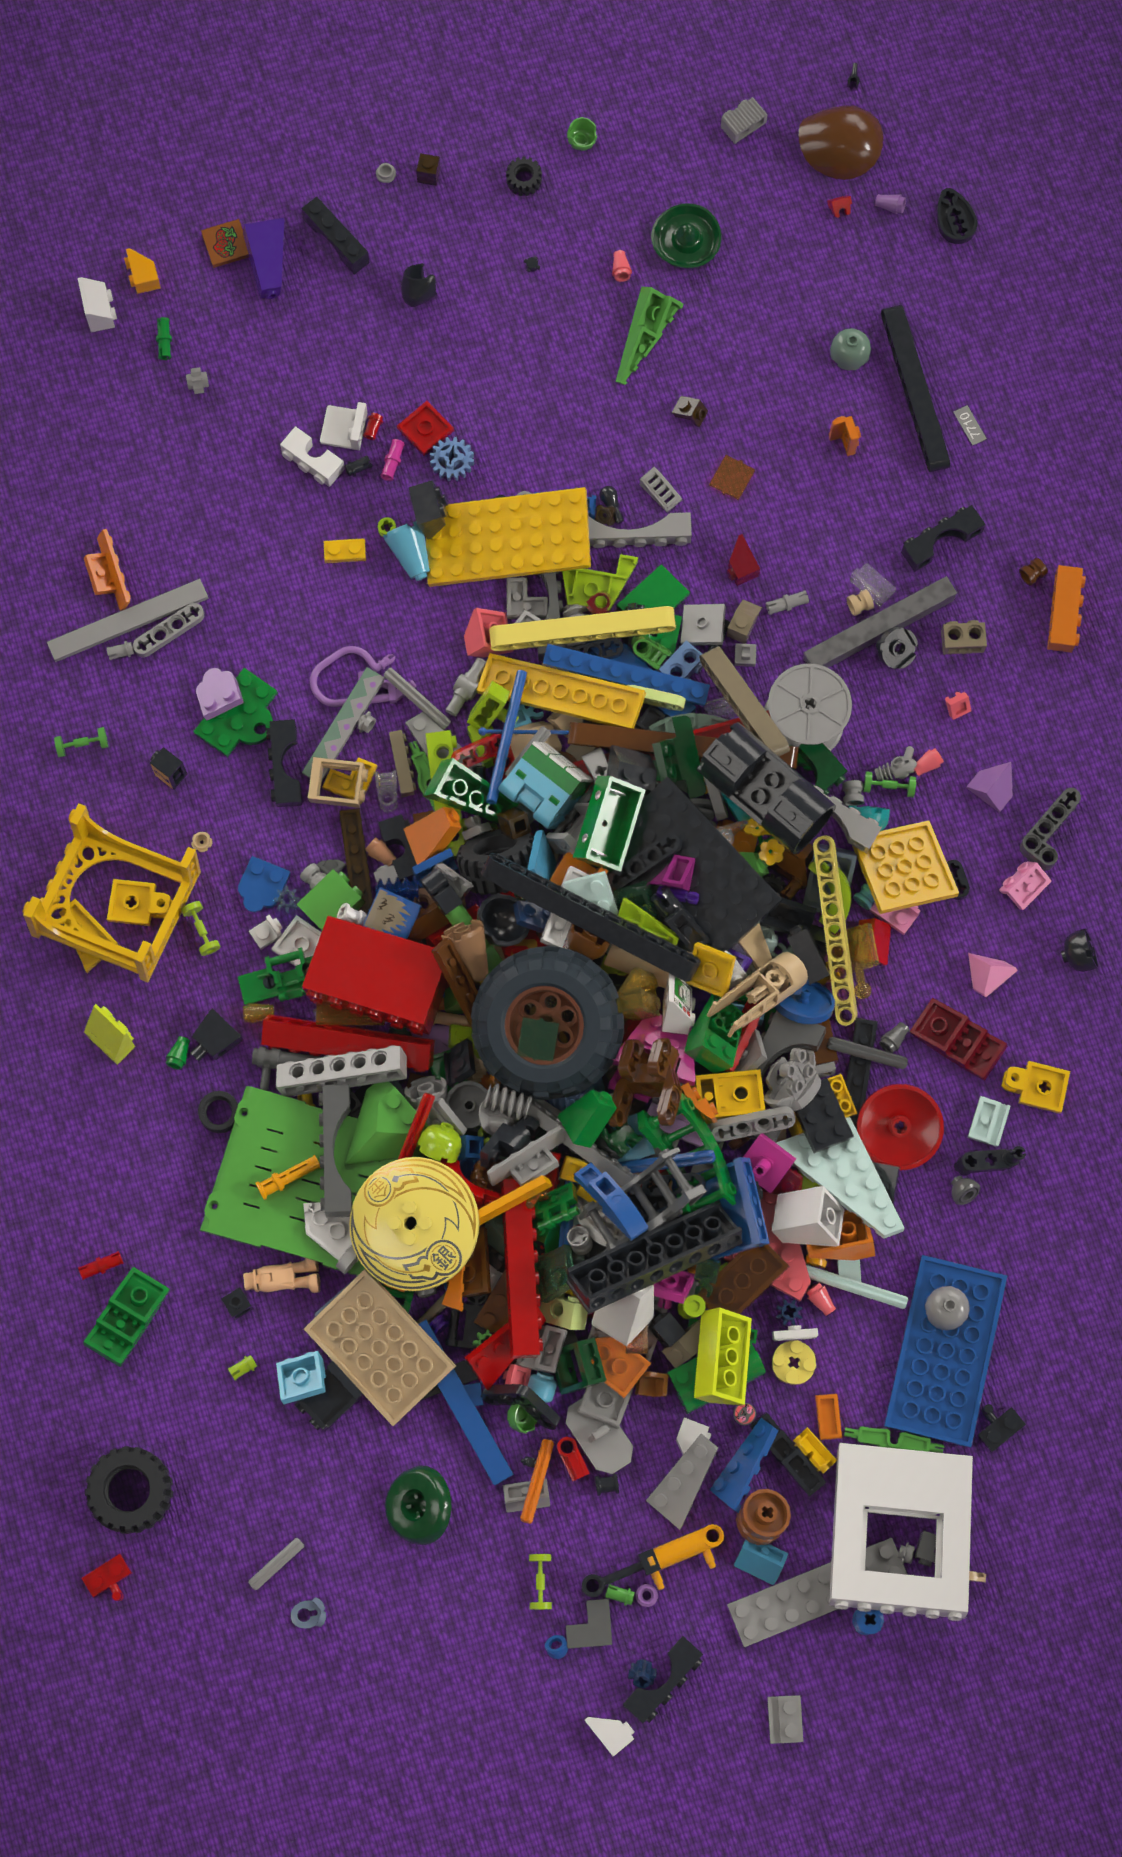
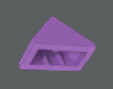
[966,762,1013,813]

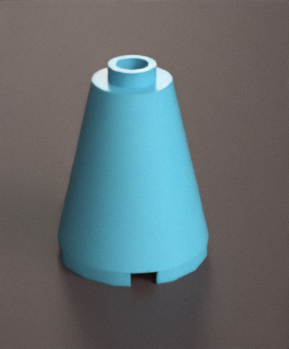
[383,521,430,581]

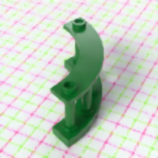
[637,1093,737,1216]

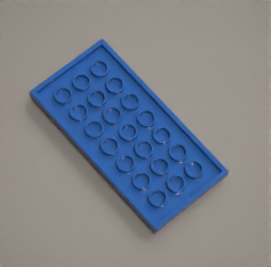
[884,1255,1007,1448]

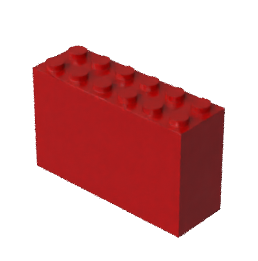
[302,916,448,1036]

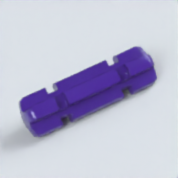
[657,886,699,905]

